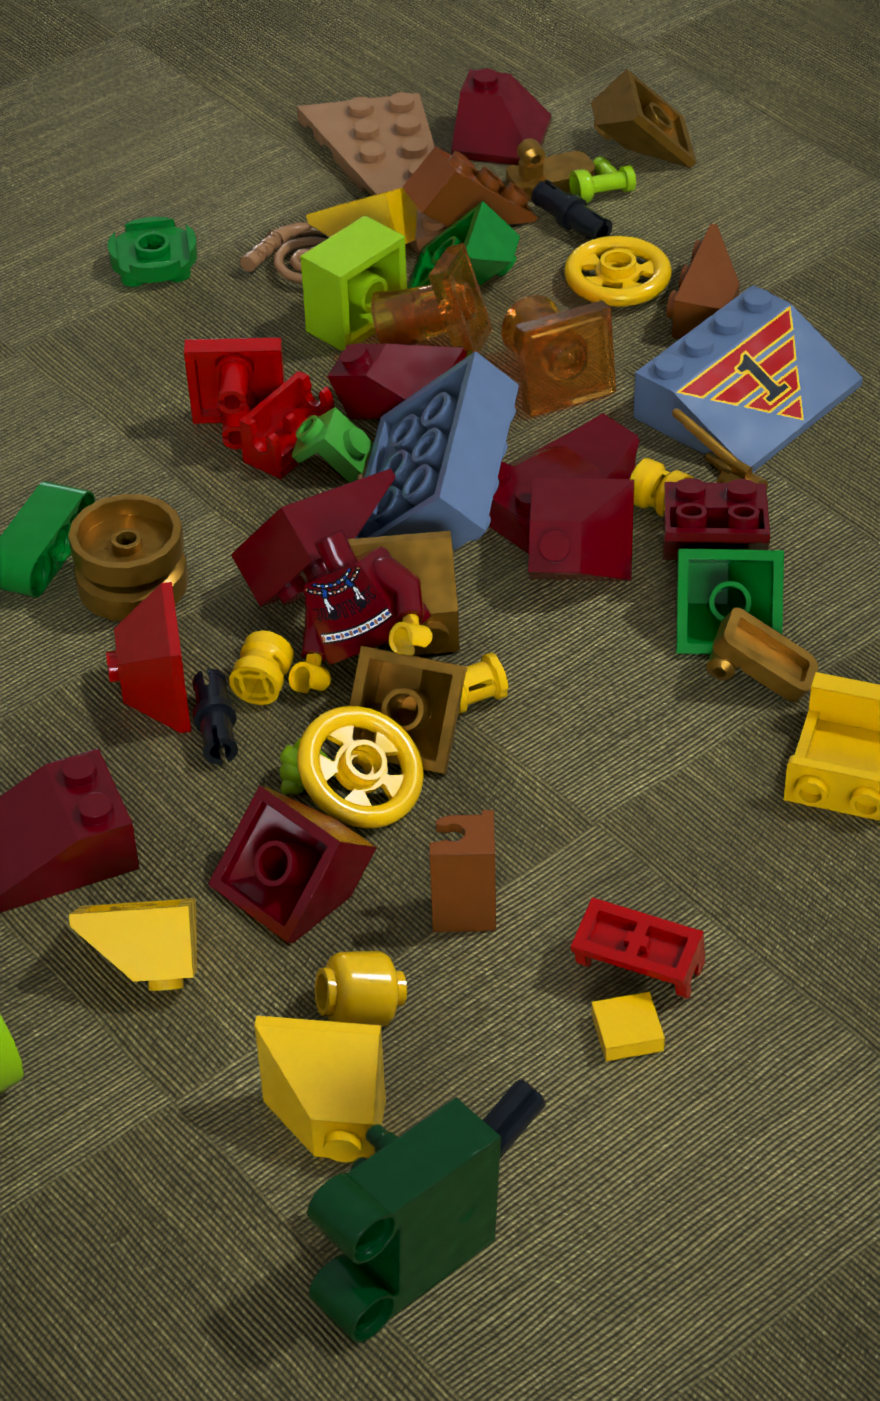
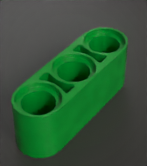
[0,481,95,598]

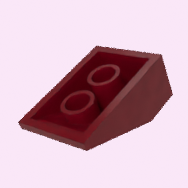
[231,468,396,607]
[0,748,140,913]

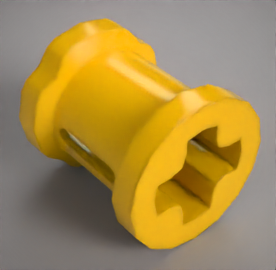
[458,652,509,714]

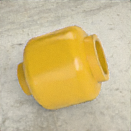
[314,951,407,1028]

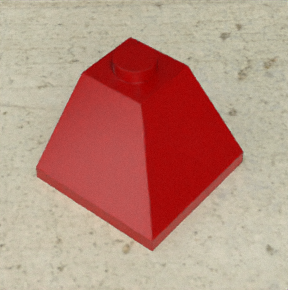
[106,582,191,733]

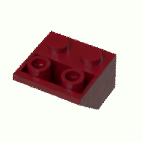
[662,478,770,560]

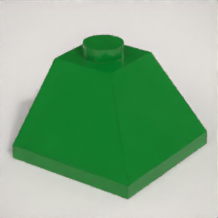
[407,201,521,305]
[675,549,784,654]

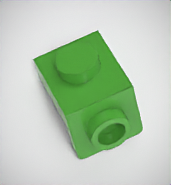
[291,407,374,483]

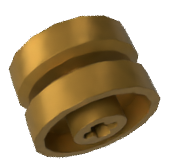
[68,494,188,621]

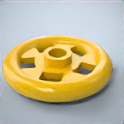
[564,236,672,307]
[297,706,424,828]

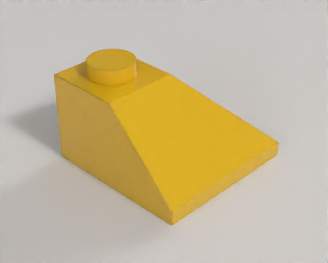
[306,187,418,244]
[69,898,197,991]
[254,1015,386,1162]

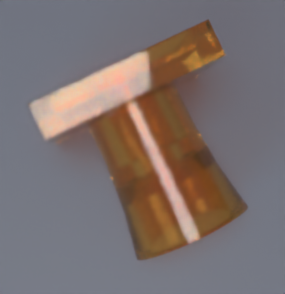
[371,243,493,358]
[501,295,616,417]

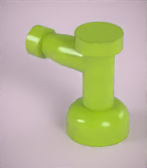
[569,156,636,203]

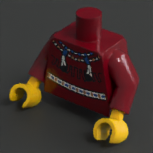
[288,529,432,694]

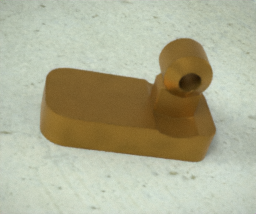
[506,138,595,202]
[706,608,819,702]

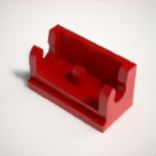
[239,371,334,479]
[571,897,705,999]

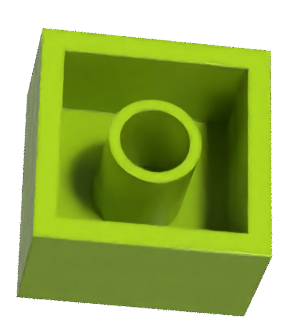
[300,216,408,351]

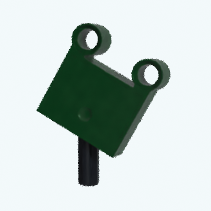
[307,1079,546,1343]

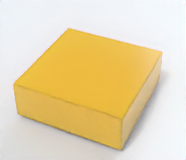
[591,992,665,1061]

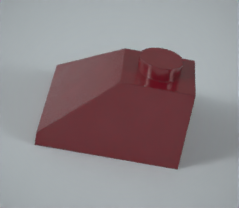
[451,68,551,165]
[327,343,467,419]
[528,477,634,582]
[208,785,377,943]

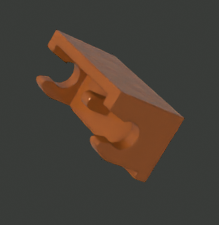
[430,810,496,932]

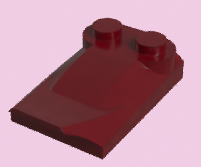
[489,413,640,554]

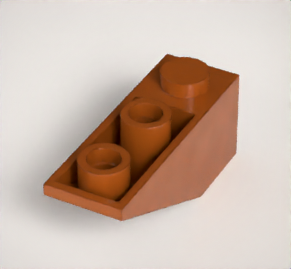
[402,146,538,227]
[666,224,740,339]

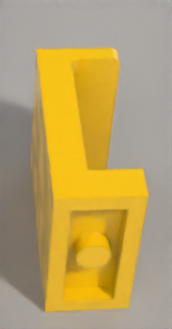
[783,672,880,821]

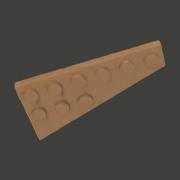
[297,92,448,253]

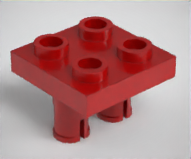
[184,337,285,449]

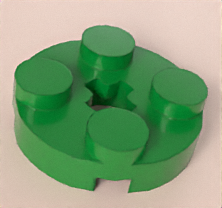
[108,217,198,287]

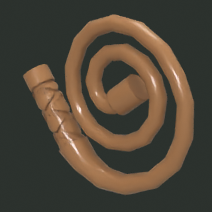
[240,222,327,284]

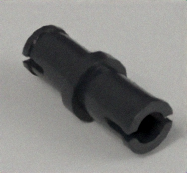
[531,179,613,240]
[192,669,238,765]

